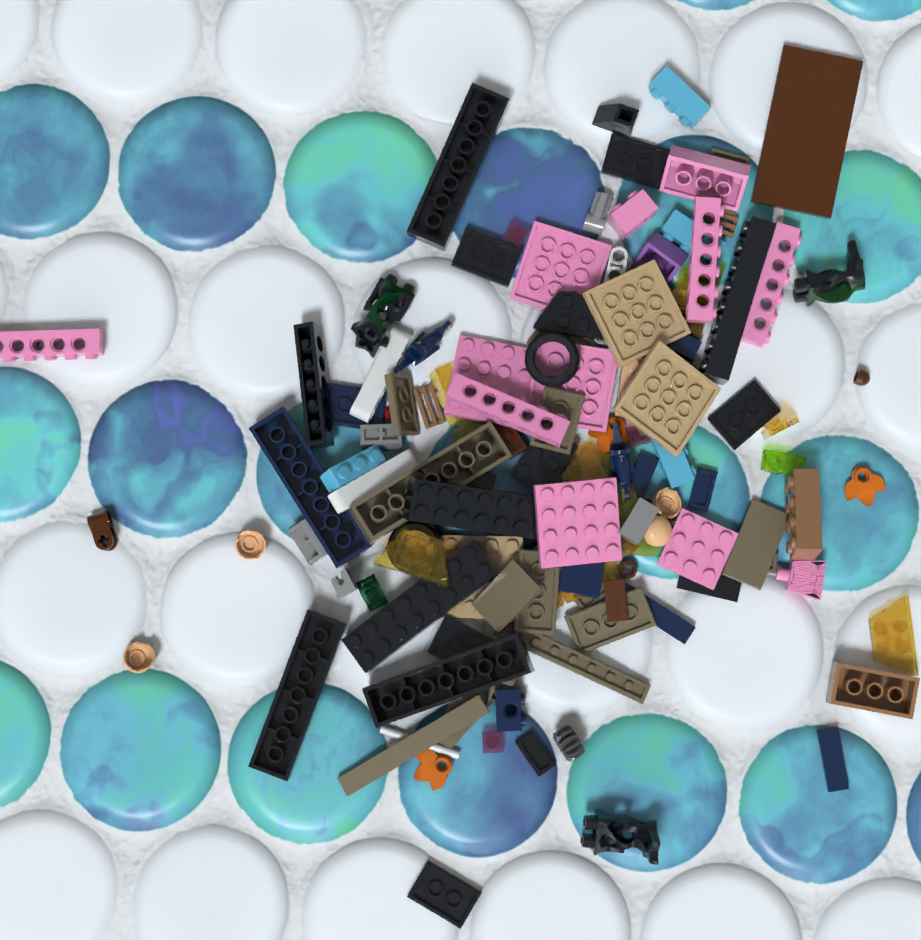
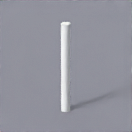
[380,726,460,759]

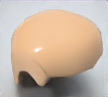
[651,487,682,519]
[644,515,672,547]
[235,529,266,560]
[123,642,155,673]

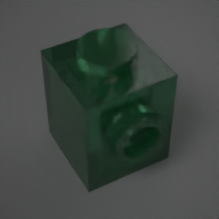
[356,574,389,612]

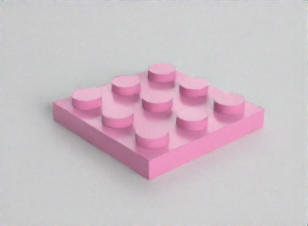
[656,508,739,590]

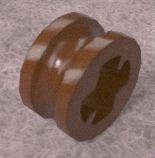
[618,560,637,579]

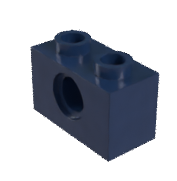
[495,688,526,732]

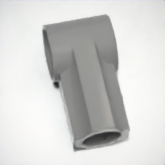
[582,192,613,235]

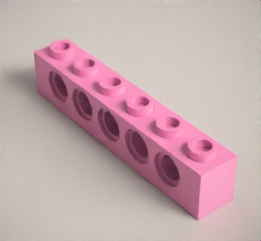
[685,196,724,324]
[741,222,802,348]
[0,328,104,362]
[446,373,570,448]

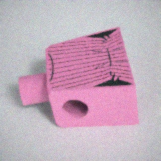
[775,561,826,600]

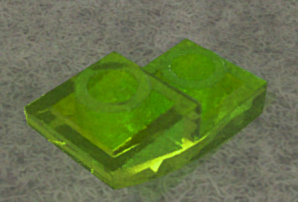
[760,449,807,475]

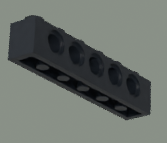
[293,321,335,449]

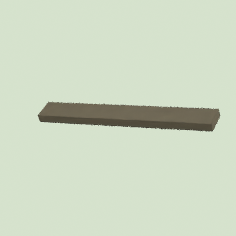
[493,621,651,704]
[337,694,490,796]

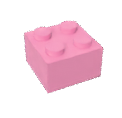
[608,189,658,241]

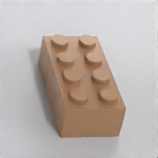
[784,468,822,561]
[826,662,920,719]

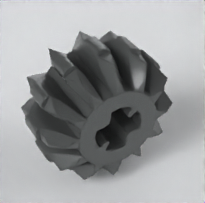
[553,725,585,761]

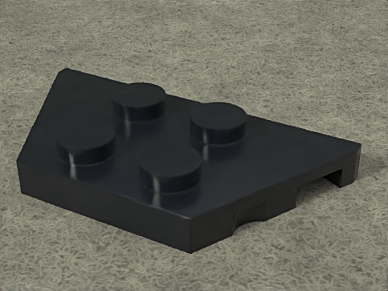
[533,291,605,341]

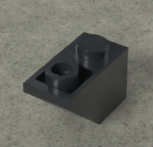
[592,103,639,138]

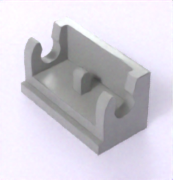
[360,424,403,451]
[619,497,660,545]
[288,519,328,566]
[331,569,358,599]

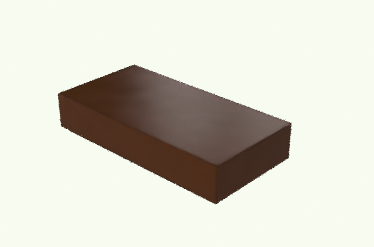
[604,579,628,622]

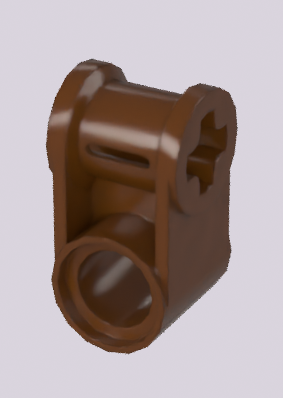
[87,510,118,551]

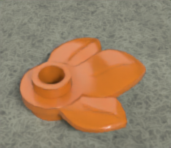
[588,417,628,453]
[845,466,885,506]
[414,750,453,791]

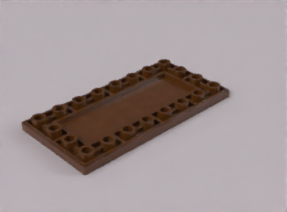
[750,44,863,219]

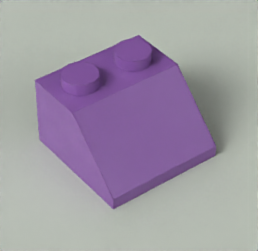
[628,232,689,285]

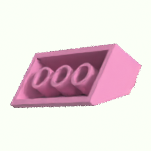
[659,145,751,212]

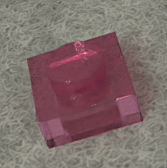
[502,221,530,248]
[625,426,651,448]
[482,731,504,753]

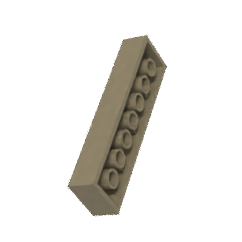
[348,421,512,544]

